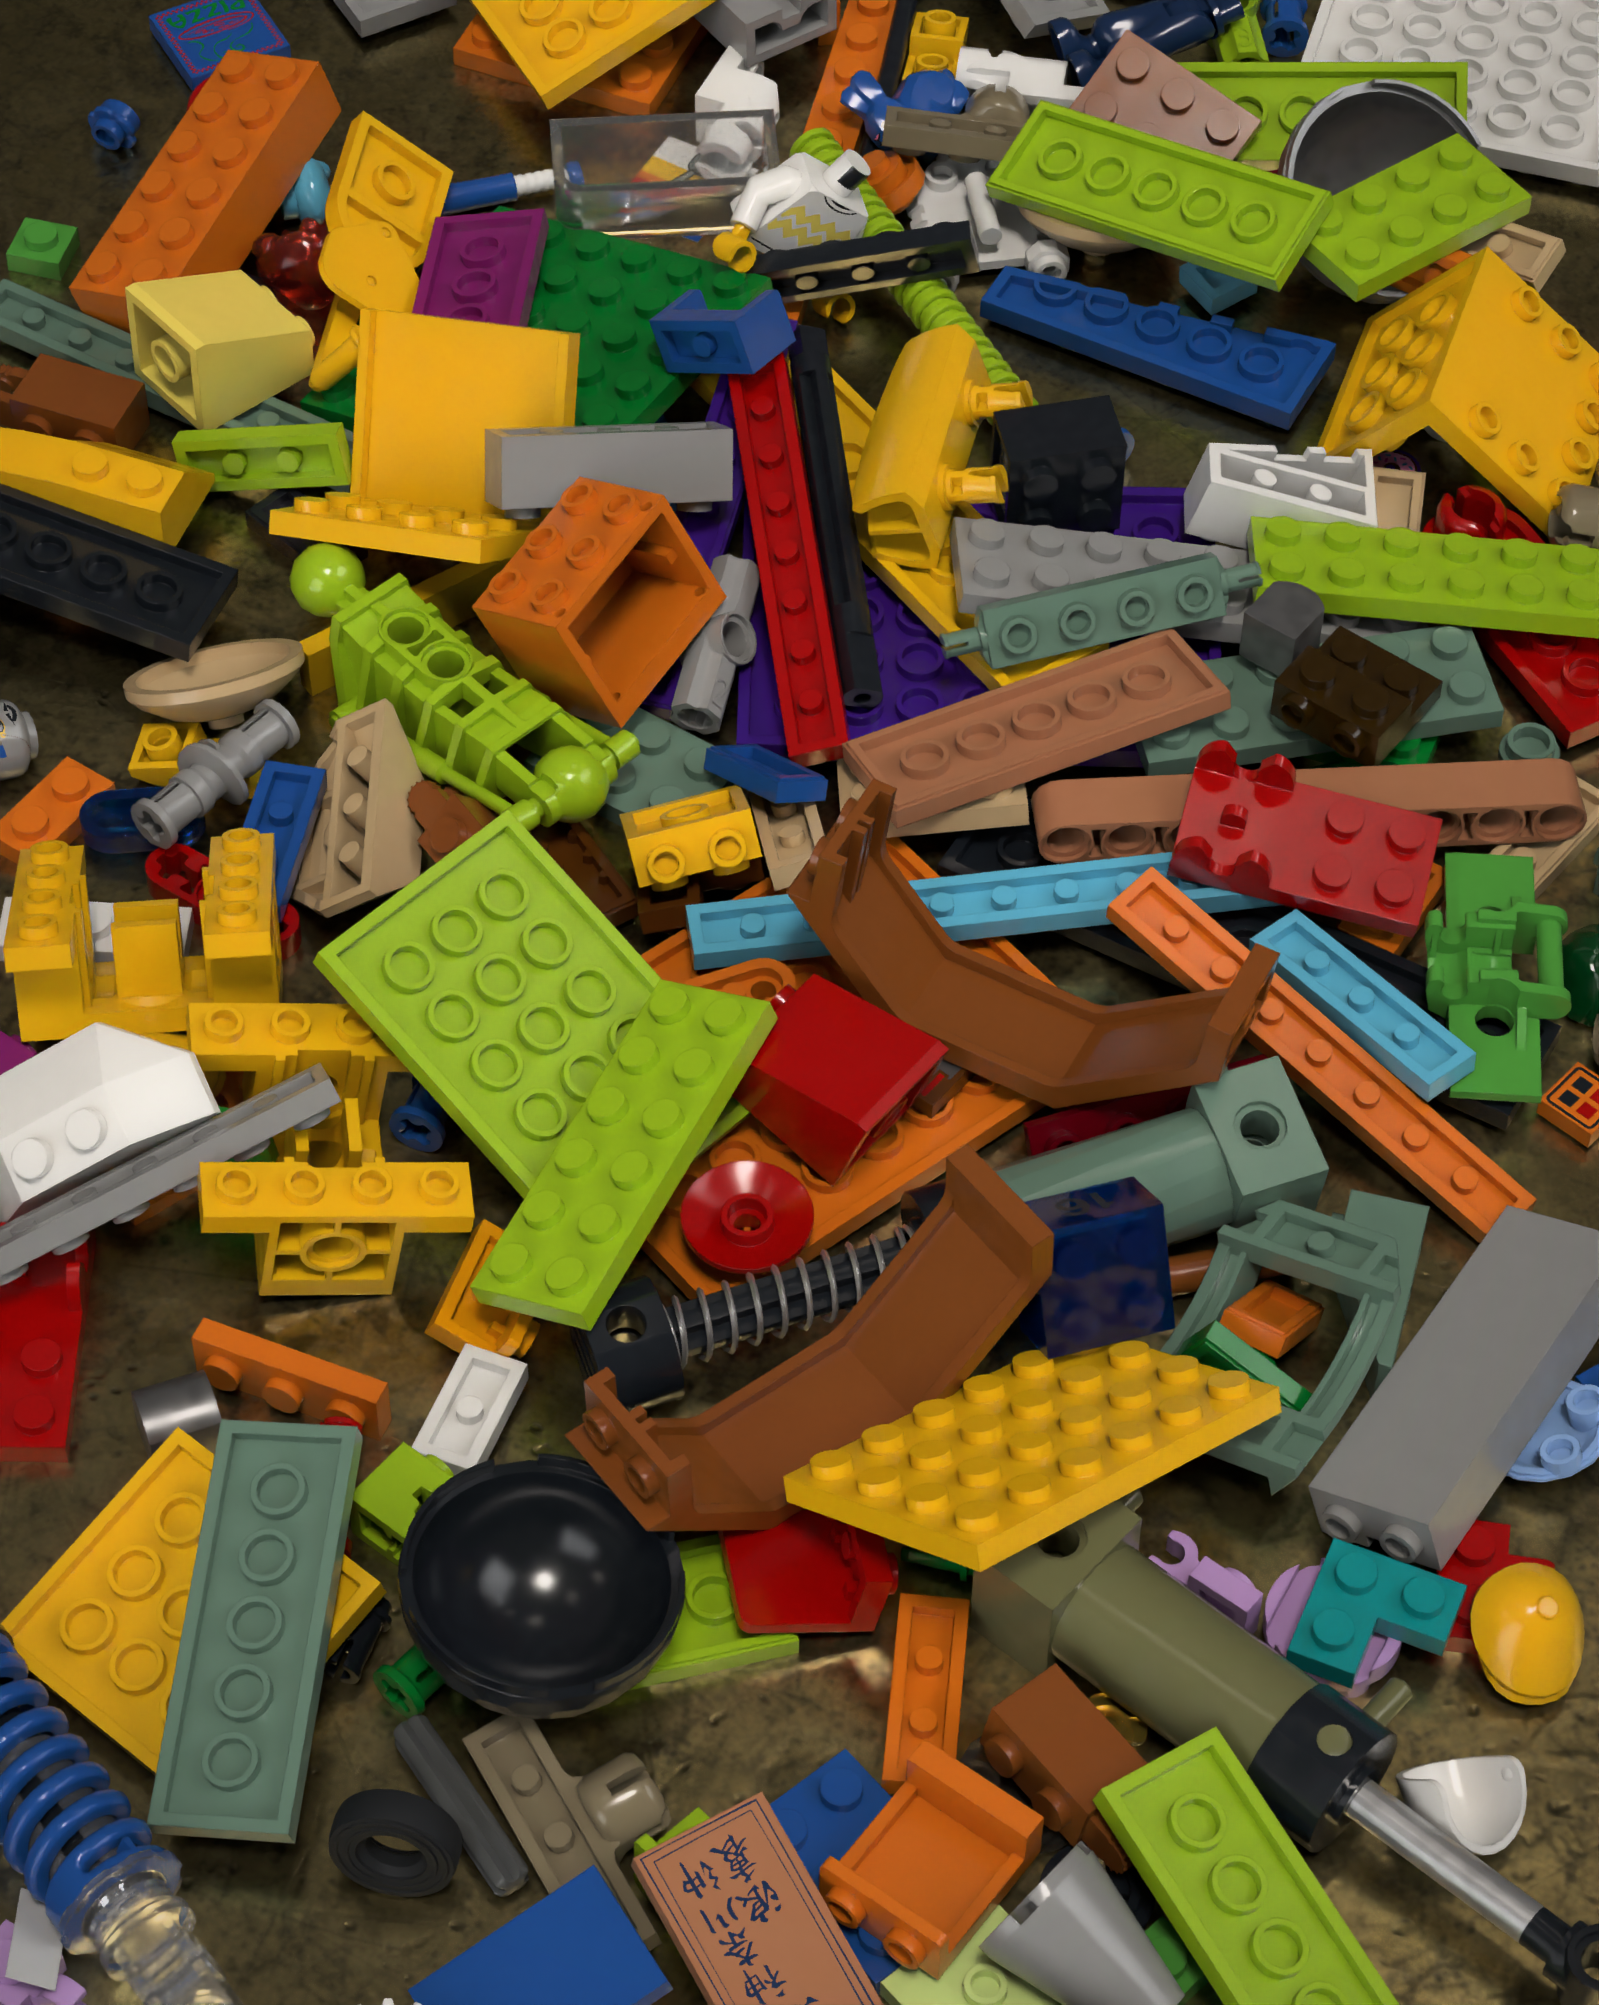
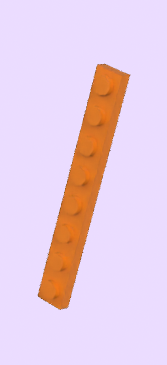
[1106,866,1537,1243]

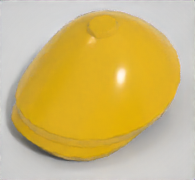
[1470,1563,1585,1705]

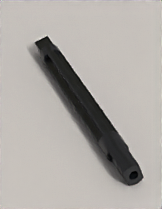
[788,324,883,709]

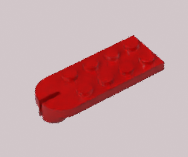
[1422,485,1599,749]

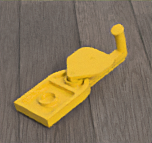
[309,110,454,392]

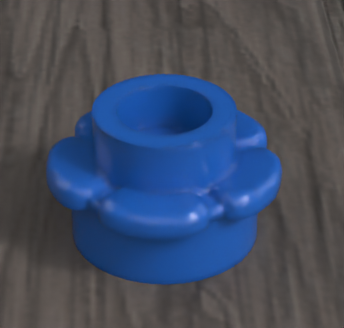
[88,99,141,150]

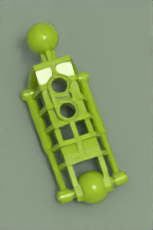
[289,542,641,832]

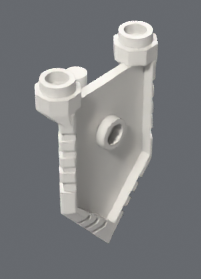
[906,154,1070,292]

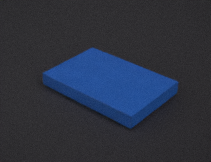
[408,1865,673,2005]

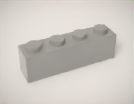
[485,421,733,519]

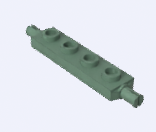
[939,552,1263,669]

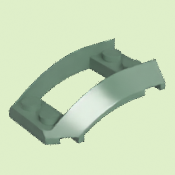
[1160,1199,1401,1496]

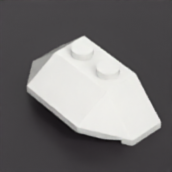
[0,1022,221,1223]

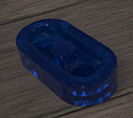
[79,786,206,853]

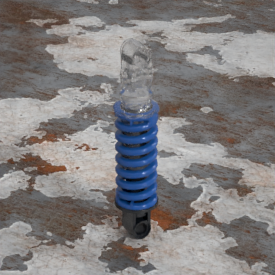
[0,1624,244,2005]

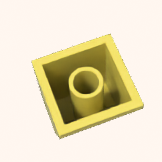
[125,270,315,430]

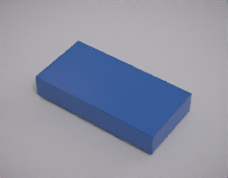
[704,744,828,803]

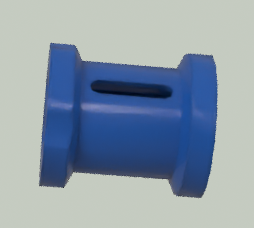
[1260,0,1309,58]
[389,1076,450,1152]

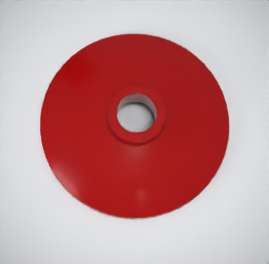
[680,1160,814,1274]

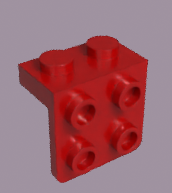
[718,1510,899,1633]

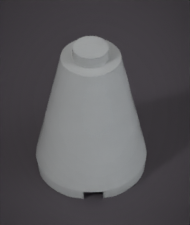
[979,1841,1185,2005]

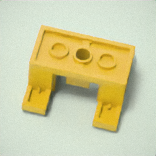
[3,828,283,1042]
[186,1002,475,1296]

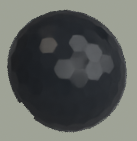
[397,1453,686,1719]

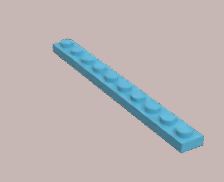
[685,852,1282,970]

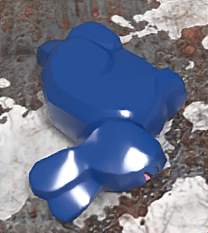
[840,68,970,164]

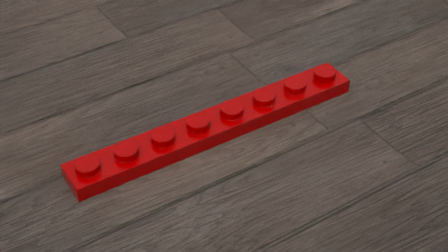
[728,352,851,767]

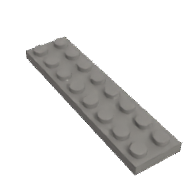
[949,517,1428,644]

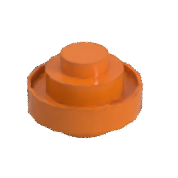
[862,150,925,215]

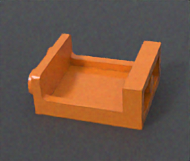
[819,1738,1044,1980]

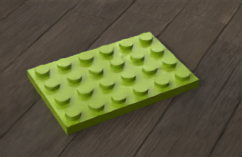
[313,809,751,1199]

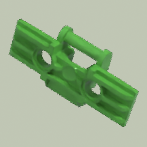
[1425,852,1572,1104]

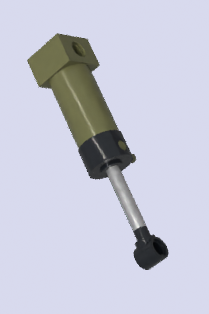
[969,1489,1599,2005]

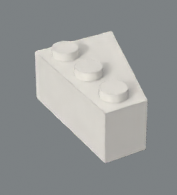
[1183,443,1378,550]

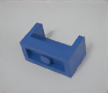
[649,289,796,374]

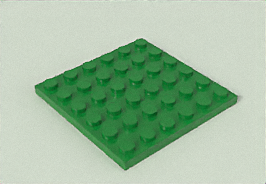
[300,205,773,432]

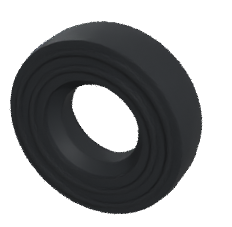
[328,1789,462,1897]

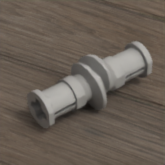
[131,699,300,849]

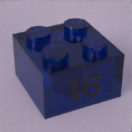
[1019,1176,1175,1359]

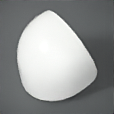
[1395,1755,1527,1856]

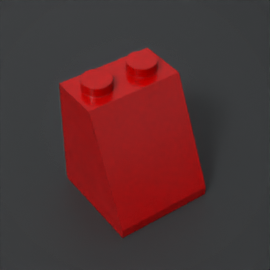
[732,973,949,1186]

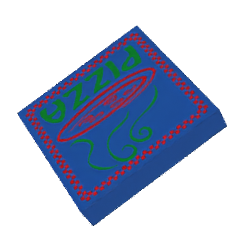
[148,0,291,91]

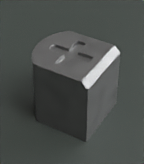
[1239,581,1325,676]
[131,1370,222,1458]

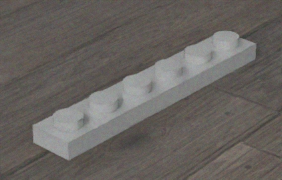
[0,1063,341,1286]

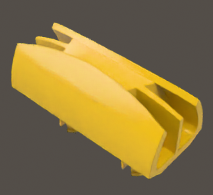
[852,324,1033,569]

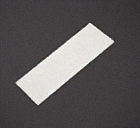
[5,1888,64,1991]

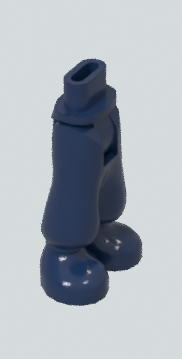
[1048,0,1245,87]

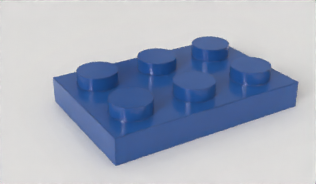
[770,1748,902,1995]

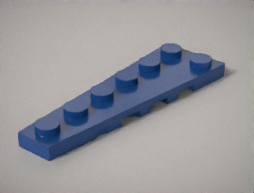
[980,266,1336,430]

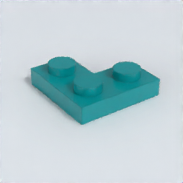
[1286,1538,1467,1689]

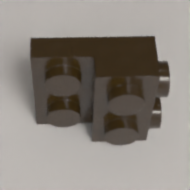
[1270,626,1443,766]

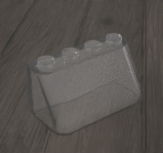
[549,109,780,239]

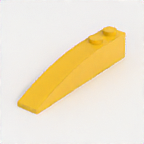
[0,427,215,547]

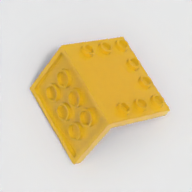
[1317,246,1599,536]
[269,308,580,564]

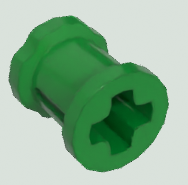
[373,1644,445,1719]

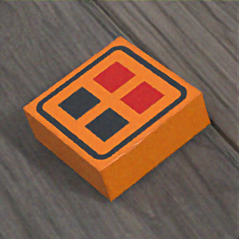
[1536,1062,1599,1148]

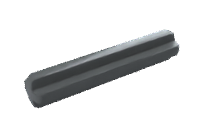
[393,1714,529,1897]

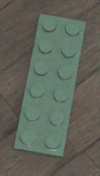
[1135,625,1504,776]
[147,1419,363,1844]

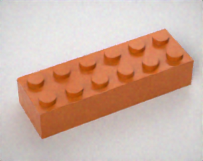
[69,50,342,333]

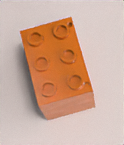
[472,476,727,729]

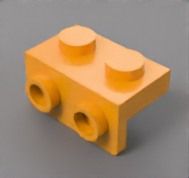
[424,1219,540,1359]

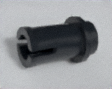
[324,1597,392,1684]

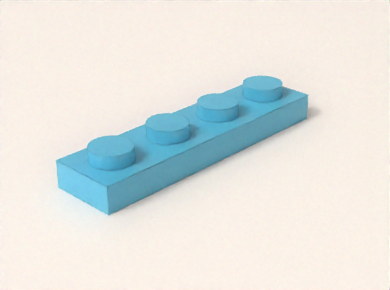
[1249,909,1476,1102]

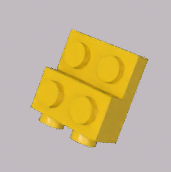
[619,785,762,892]

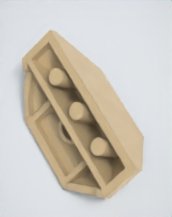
[290,698,424,918]

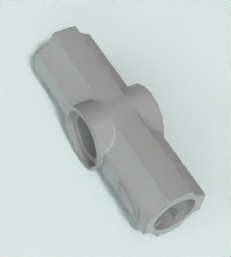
[670,554,761,735]

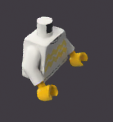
[712,149,871,324]

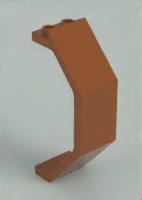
[786,778,1280,1109]
[564,1144,1054,1531]

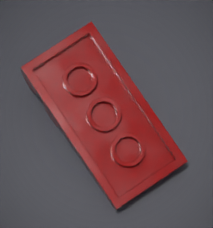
[1167,740,1443,938]
[0,1222,97,1463]

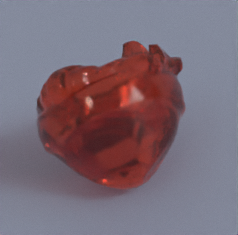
[252,217,335,311]

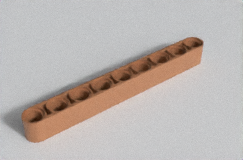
[1031,758,1587,864]

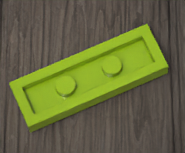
[171,422,352,492]

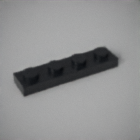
[745,220,980,304]

